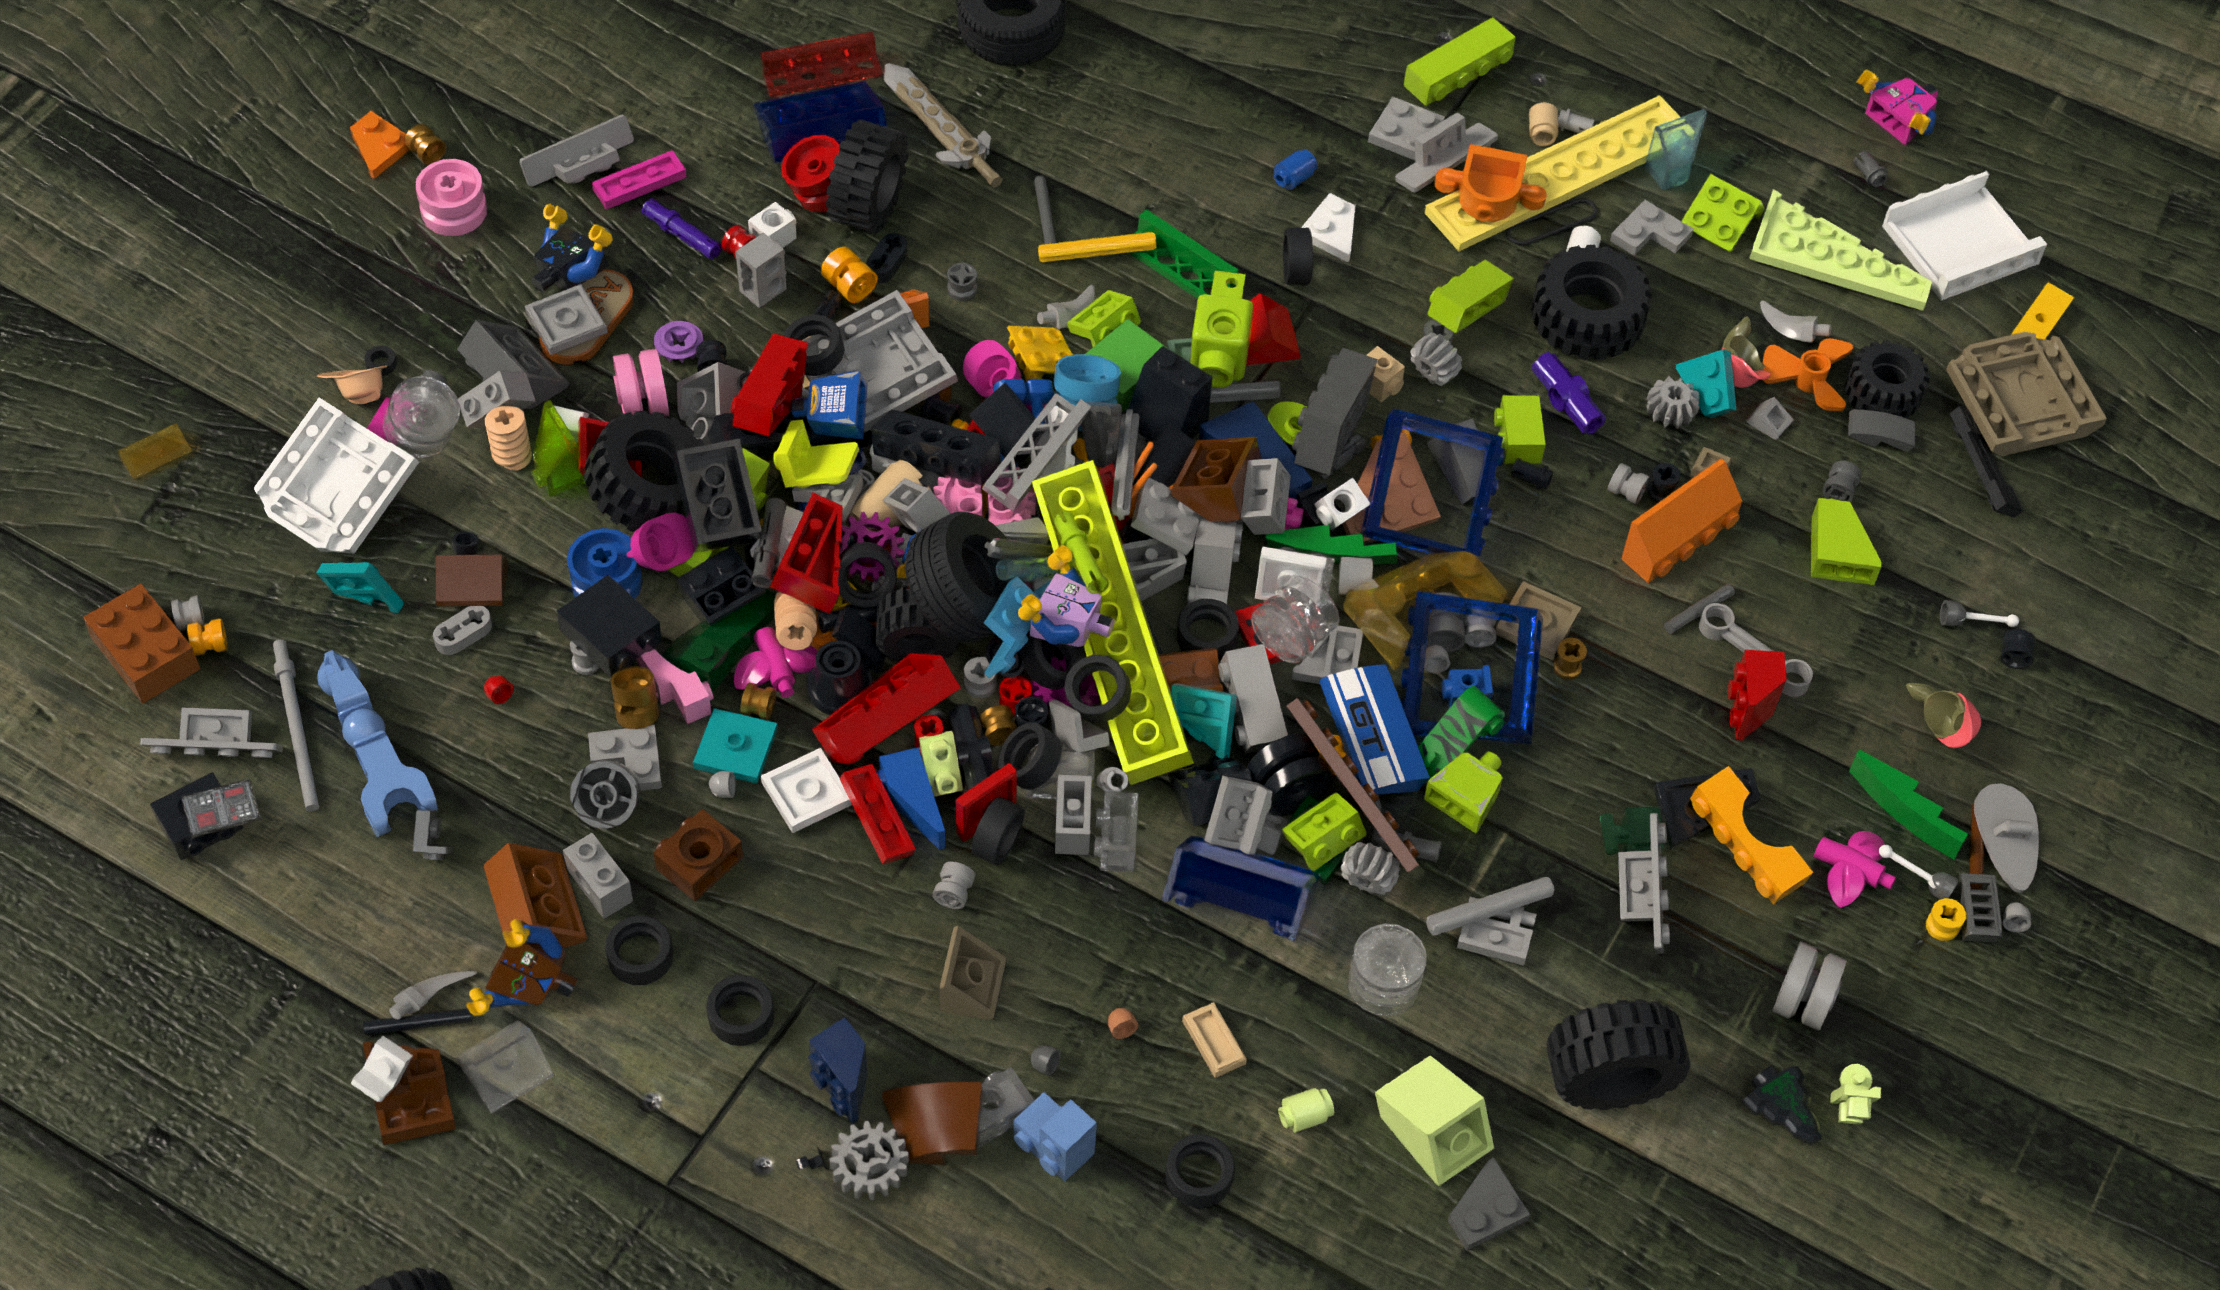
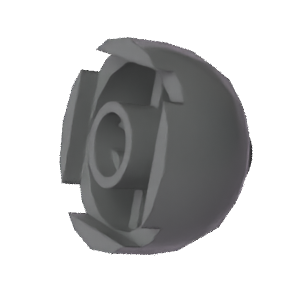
[570,760,640,829]

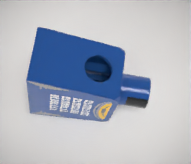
[792,371,868,439]

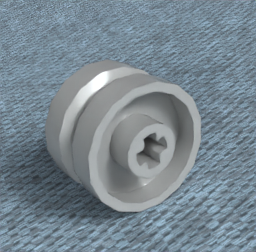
[1772,941,1847,1031]

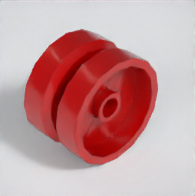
[781,135,840,212]

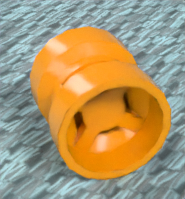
[187,618,228,656]

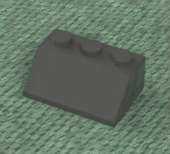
[457,320,570,410]

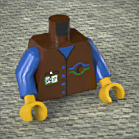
[466,919,577,1016]

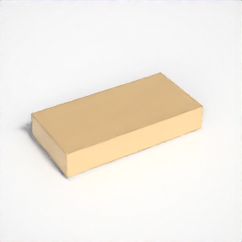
[1182,1002,1247,1078]

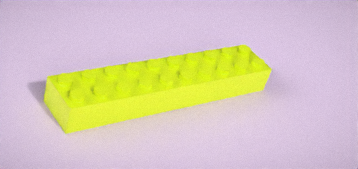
[1032,460,1194,785]

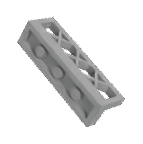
[982,393,1091,511]

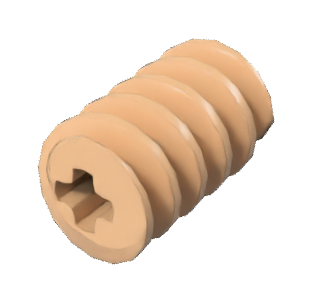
[485,406,532,471]
[774,591,817,650]

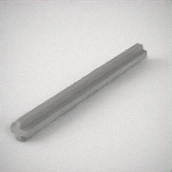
[1111,409,1140,520]

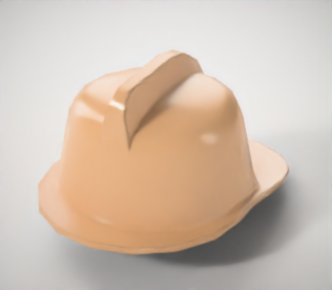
[317,365,387,404]

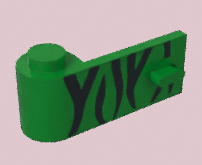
[1418,686,1505,780]

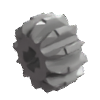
[1410,332,1462,386]
[1647,376,1699,429]
[1341,842,1401,895]

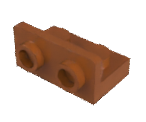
[1158,648,1223,692]

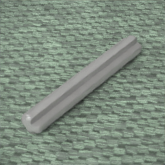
[1426,877,1555,935]

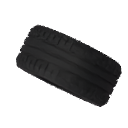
[958,0,1066,66]
[905,512,1026,643]

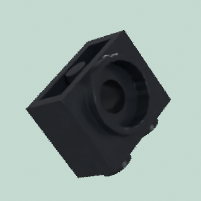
[150,772,244,861]

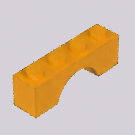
[1690,766,1813,905]

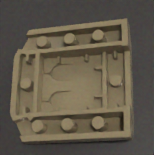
[1946,332,2107,456]

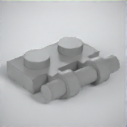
[1457,897,1537,966]

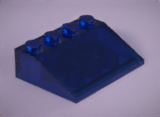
[753,81,887,164]

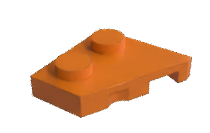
[350,111,410,179]

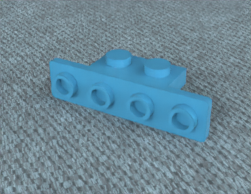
[984,576,1052,678]

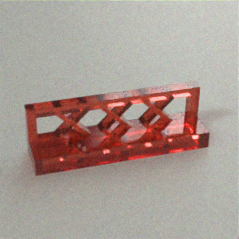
[760,31,882,97]

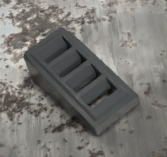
[1960,873,2002,943]

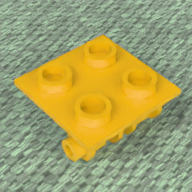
[1007,326,1072,381]

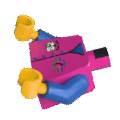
[1856,70,1938,145]

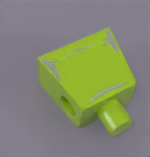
[1424,752,1503,833]

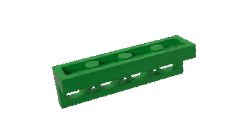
[1128,209,1239,299]

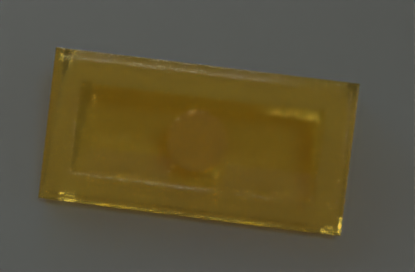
[117,423,192,480]

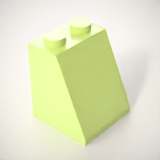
[1375,1056,1494,1186]

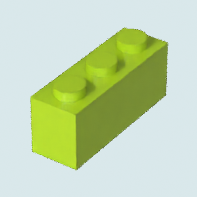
[1427,260,1514,333]

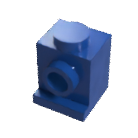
[1442,665,1493,708]

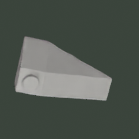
[677,362,746,445]

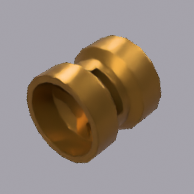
[405,124,446,165]

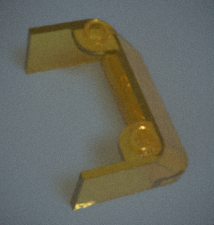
[1343,551,1507,670]

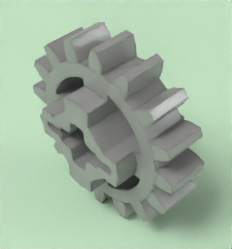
[830,1121,909,1200]

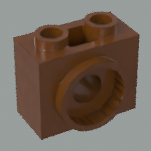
[653,809,743,902]

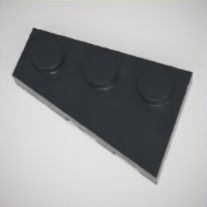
[1653,768,1761,849]

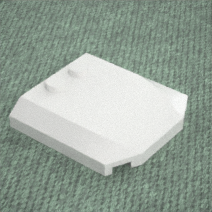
[254,398,419,554]

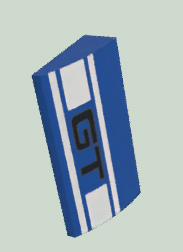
[1319,664,1430,795]

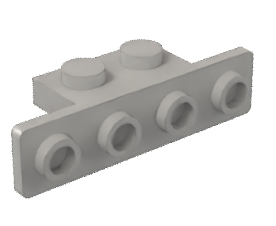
[1395,113,1498,192]
[519,115,634,187]
[140,708,283,758]
[1618,813,1670,954]

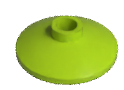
[1268,401,1307,446]

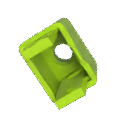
[1190,271,1253,388]

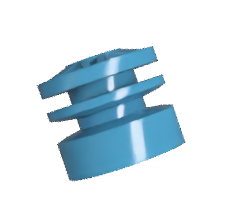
[1052,354,1121,431]

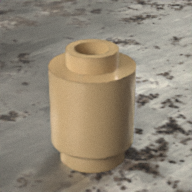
[1529,102,1558,146]

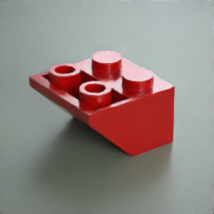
[1728,650,1787,741]

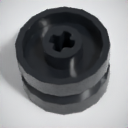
[1247,733,1334,817]

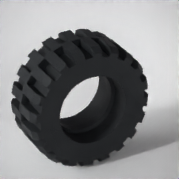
[1531,244,1652,360]
[584,411,705,532]
[1546,999,1690,1110]

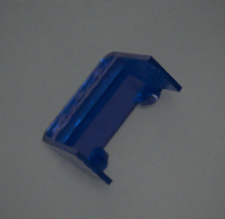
[1162,835,1320,941]

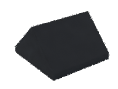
[969,382,1045,463]

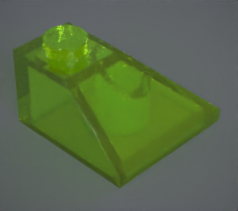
[531,400,584,497]

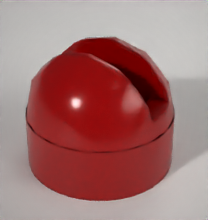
[484,675,514,704]

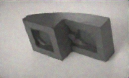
[1848,409,1915,452]

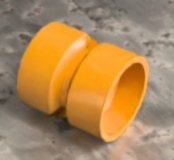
[821,246,878,303]

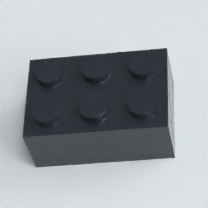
[673,438,762,553]

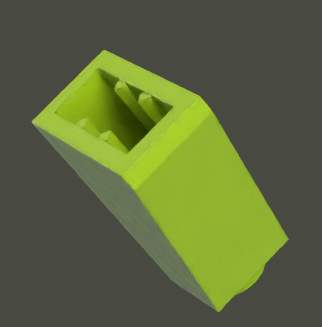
[1811,498,1882,585]

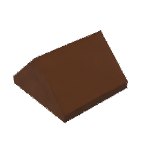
[436,555,509,606]

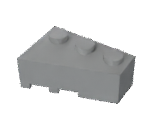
[1190,515,1243,600]
[1218,644,1288,754]

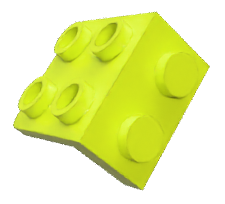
[774,420,859,488]

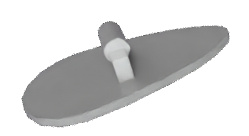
[1974,784,2039,893]

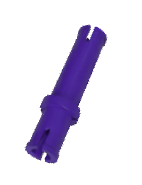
[641,198,722,260]

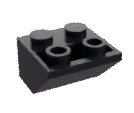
[676,545,766,626]
[1168,755,1252,826]

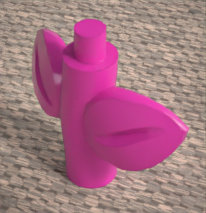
[734,627,818,698]
[1813,831,1896,909]

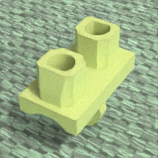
[919,731,963,797]
[1830,1064,1881,1125]

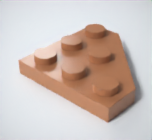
[1342,433,1441,545]

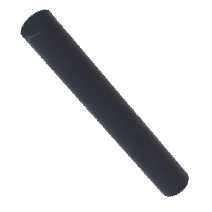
[363,1008,473,1035]

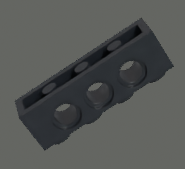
[871,409,1001,485]
[708,410,844,461]

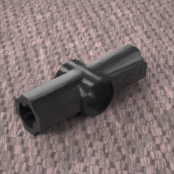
[948,703,994,791]

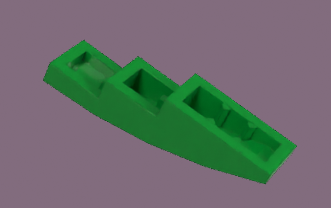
[1266,525,1398,565]
[1849,749,1968,860]

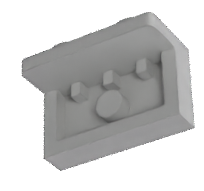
[1204,776,1272,855]

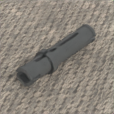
[751,498,787,588]

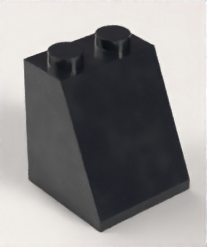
[1128,346,1212,442]

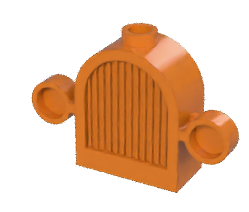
[1435,144,1547,222]

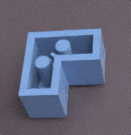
[1013,1092,1097,1182]

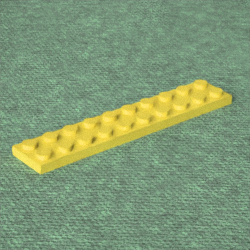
[1425,96,1695,251]

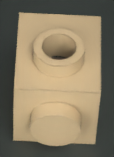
[1367,346,1405,402]

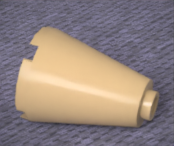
[844,460,932,536]

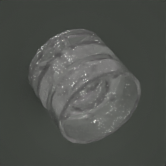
[1251,575,1339,663]
[1348,924,1427,1016]

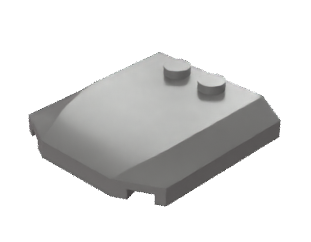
[803,290,958,432]

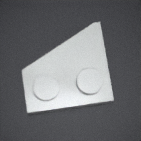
[1301,193,1355,262]

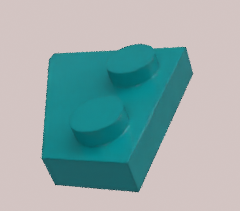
[1676,349,1737,418]
[316,562,404,613]
[1171,684,1237,758]

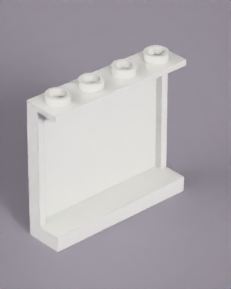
[1882,171,2047,301]

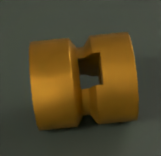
[610,666,659,729]

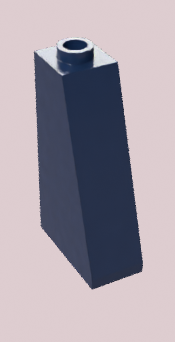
[1199,401,1313,499]

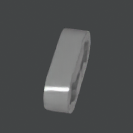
[433,606,492,655]

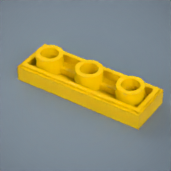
[2011,282,2074,339]

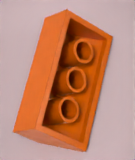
[1621,458,1742,583]

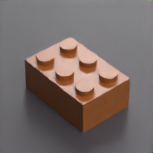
[83,584,200,704]

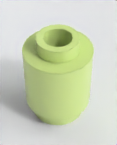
[1278,1088,1334,1133]

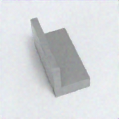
[1049,699,1110,753]

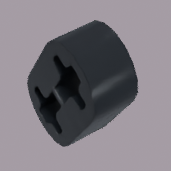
[866,233,908,284]

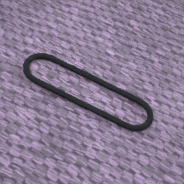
[1506,198,1598,245]

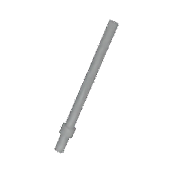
[273,640,319,812]

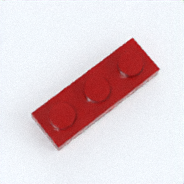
[840,764,916,865]

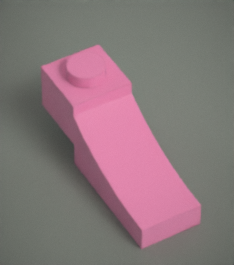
[636,649,714,724]

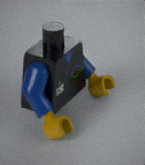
[531,204,613,292]

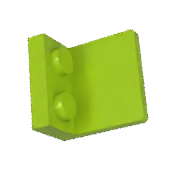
[1681,174,1765,252]

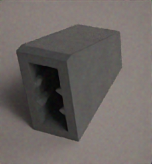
[1427,418,1500,506]

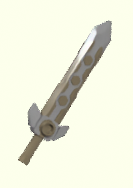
[884,63,1003,188]

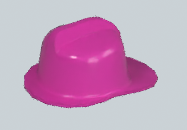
[963,340,1021,397]
[626,512,694,571]

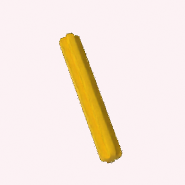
[1038,232,1156,262]

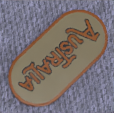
[539,269,633,365]

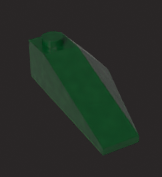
[662,589,776,693]

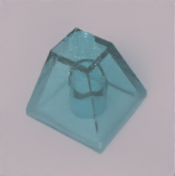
[1645,109,1707,190]

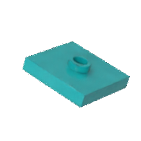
[693,708,778,784]

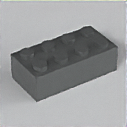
[1292,348,1378,475]

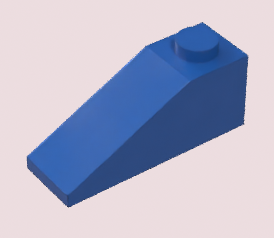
[876,747,946,850]

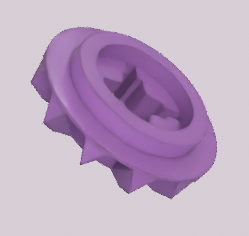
[654,321,703,363]

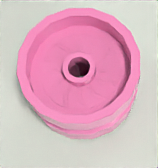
[416,159,487,236]
[613,348,669,417]

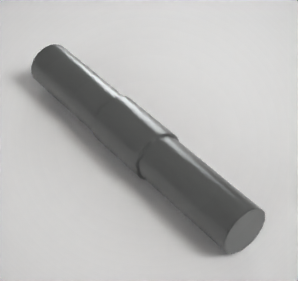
[1664,584,1735,634]

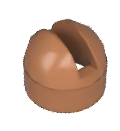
[1108,1008,1138,1039]

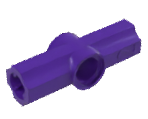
[1531,352,1606,435]

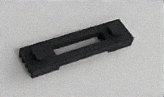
[1950,406,2024,518]

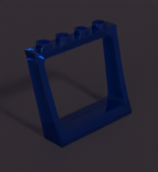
[1400,591,1543,744]

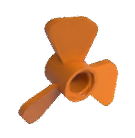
[1762,338,1853,411]

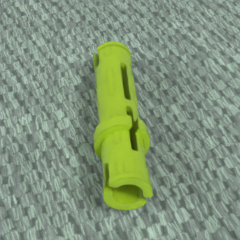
[1053,511,1107,594]

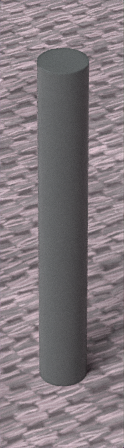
[1034,176,1057,244]

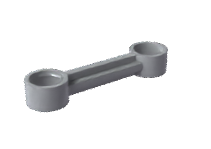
[1699,603,1813,697]

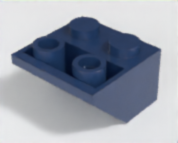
[808,1017,867,1124]

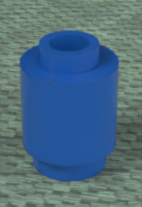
[1274,150,1317,190]

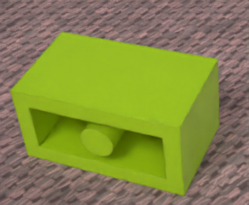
[1494,396,1546,464]

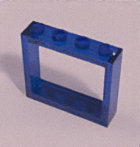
[1360,408,1505,564]

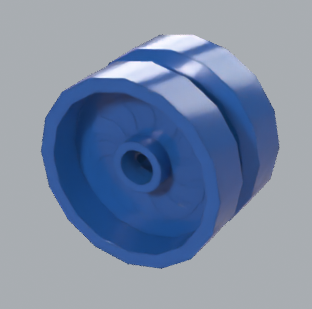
[567,528,643,599]

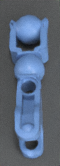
[317,650,439,837]

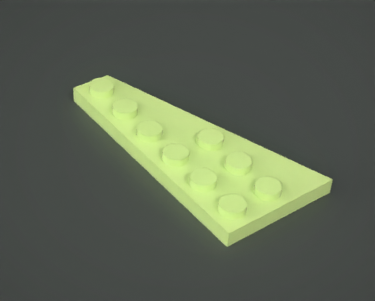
[1749,189,1932,311]

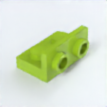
[1067,290,1141,347]
[1282,792,1366,871]

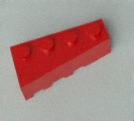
[812,653,961,765]

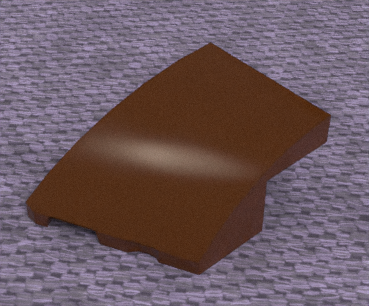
[363,1042,456,1145]
[882,1082,983,1165]

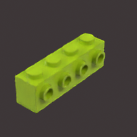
[1404,17,1516,106]

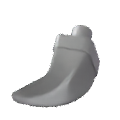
[1037,285,1095,329]
[1760,301,1831,342]
[389,971,477,1019]

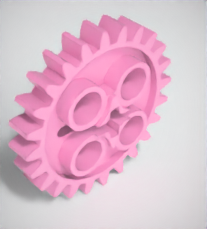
[934,465,1037,525]

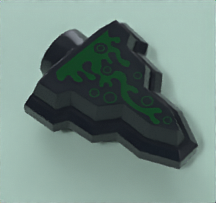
[1742,1066,1822,1145]

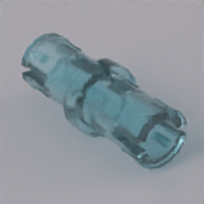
[996,555,1058,582]

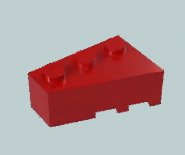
[731,333,809,436]
[770,492,843,614]

